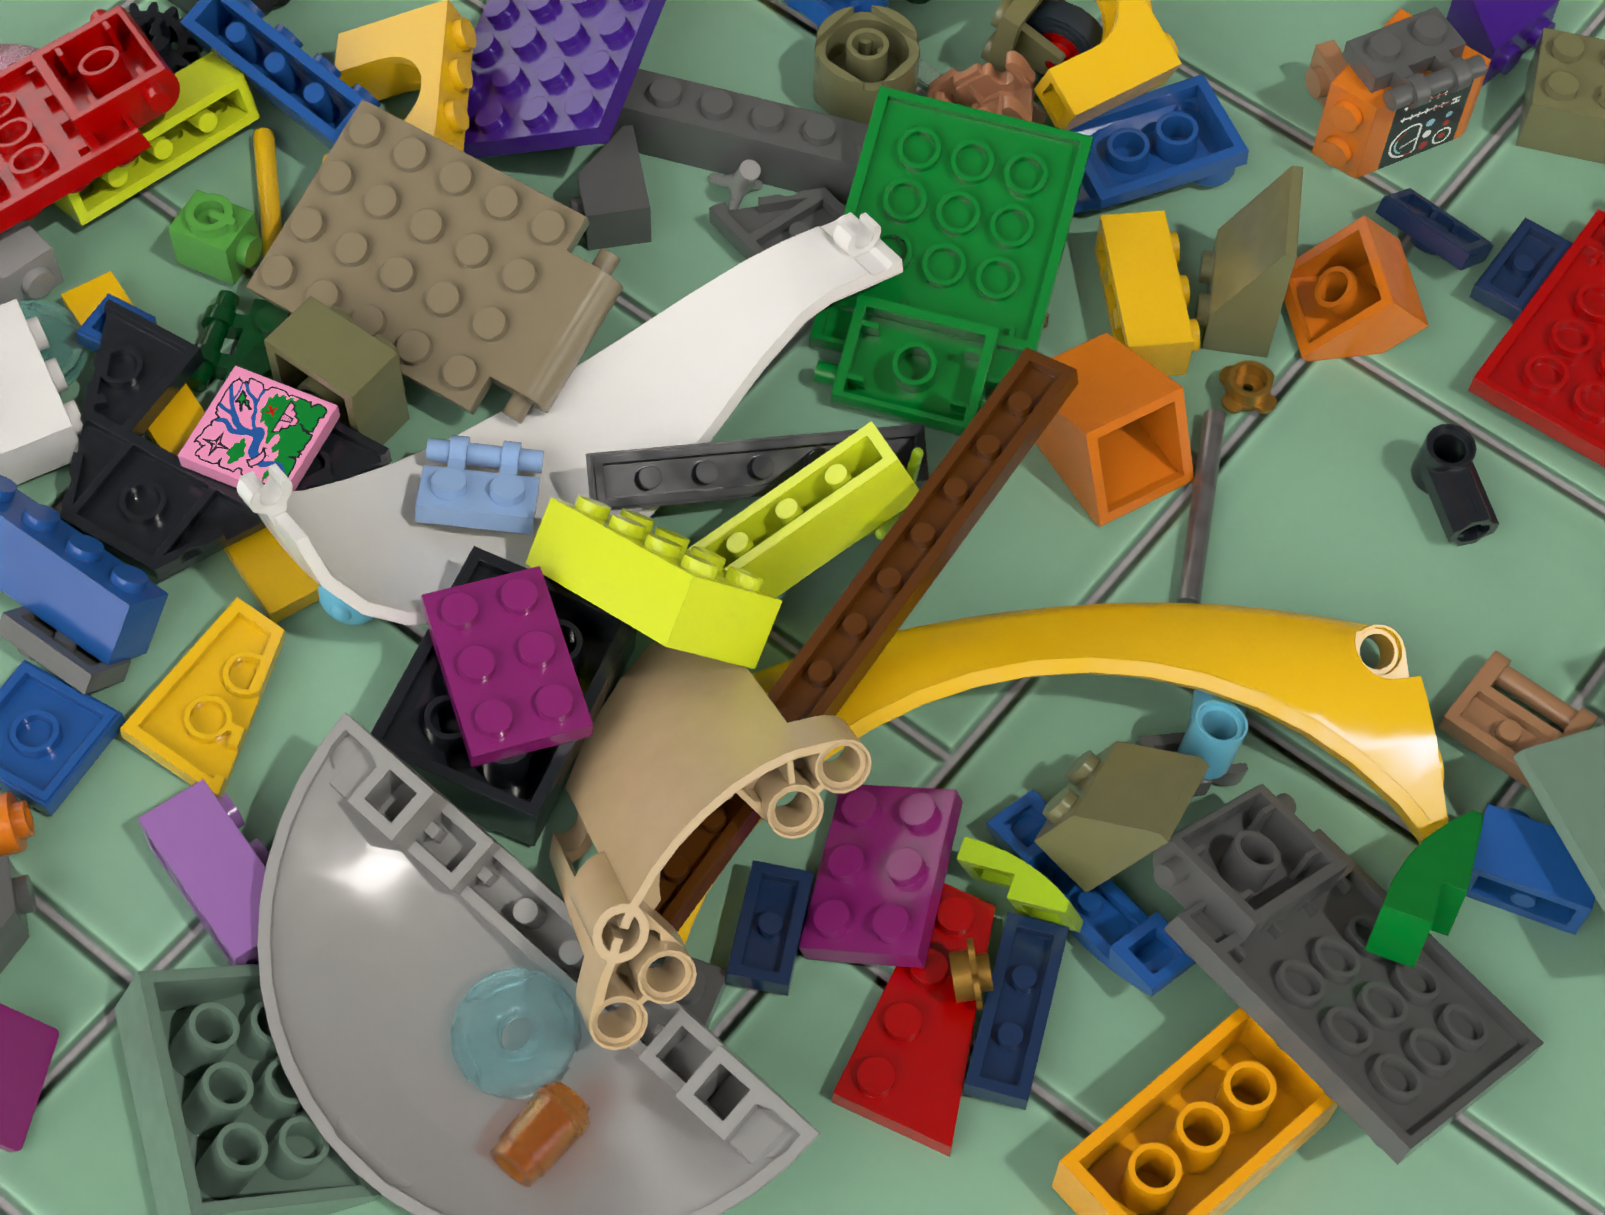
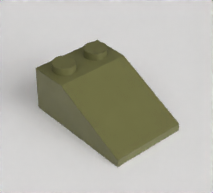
[1194,166,1303,358]

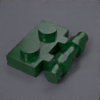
[186,290,291,392]

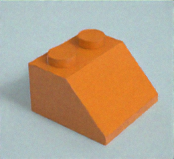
[1284,215,1429,362]

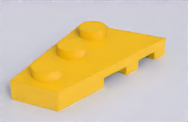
[120,597,285,798]

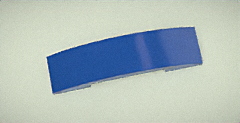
[986,789,1196,996]

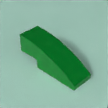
[1364,810,1484,968]

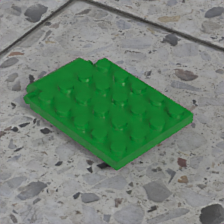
[810,86,1093,436]

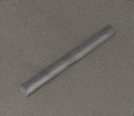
[1177,409,1226,604]

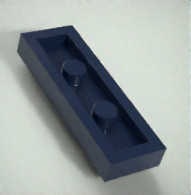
[963,912,1069,1110]

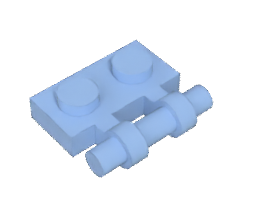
[415,435,544,535]

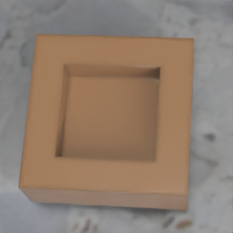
[1305,40,1348,109]

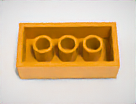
[1051,1007,1338,1215]

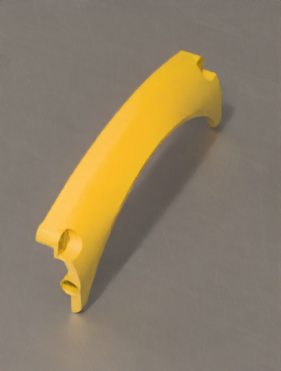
[662,602,1448,959]

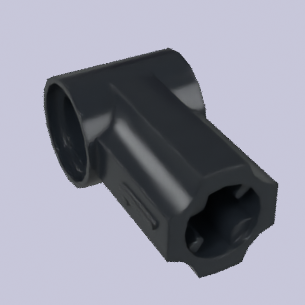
[1410,424,1499,546]

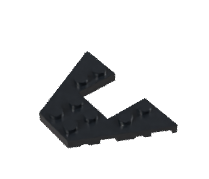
[60,299,392,582]

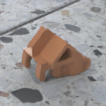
[927,51,1046,125]

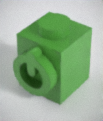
[168,190,263,285]

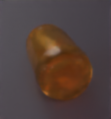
[490,1080,590,1187]

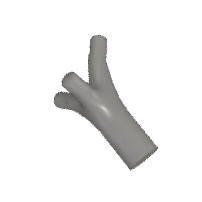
[709,160,763,211]

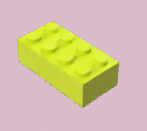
[525,495,782,669]

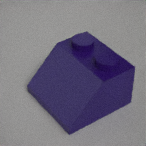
[1446,0,1560,86]

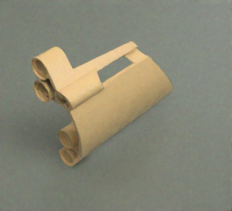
[549,641,872,1050]

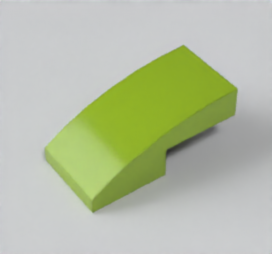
[957,836,1083,933]

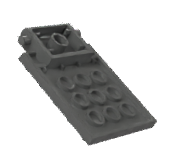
[1153,784,1544,1165]

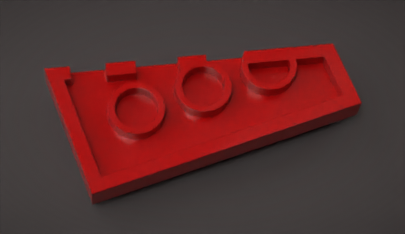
[832,883,996,1157]

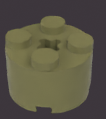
[813,5,920,124]

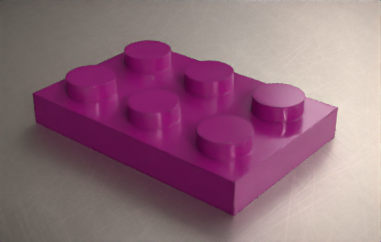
[421,566,593,767]
[799,785,963,968]

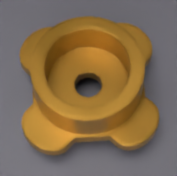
[1219,360,1277,414]
[949,938,994,1010]

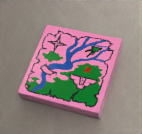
[178,366,340,491]

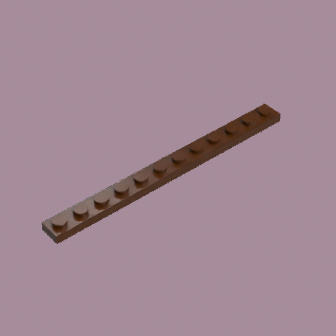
[654,347,1078,932]

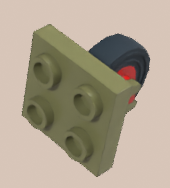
[981,0,1103,77]

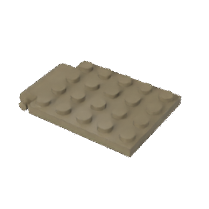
[246,99,623,424]

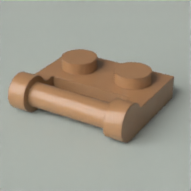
[1438,651,1599,791]

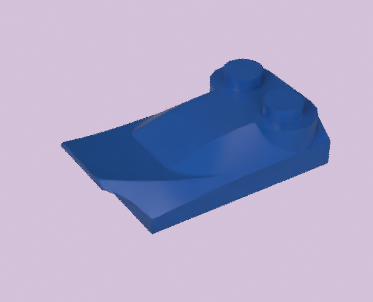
[1069,74,1249,213]

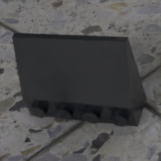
[371,546,637,847]

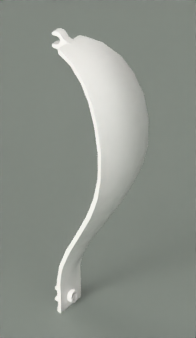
[237,212,903,625]

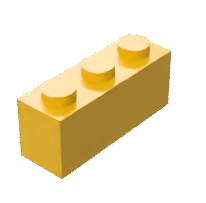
[1094,210,1200,376]

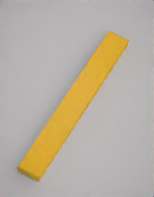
[61,271,319,623]

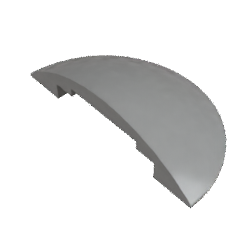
[257,712,821,1215]

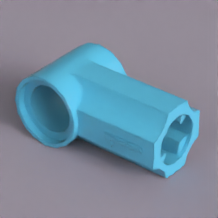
[1178,689,1248,780]

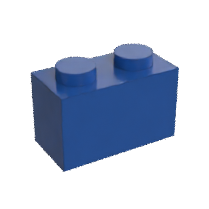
[1466,804,1595,935]

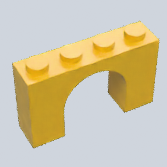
[322,0,477,163]
[1034,0,1182,131]

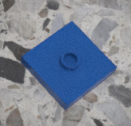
[0,659,125,816]

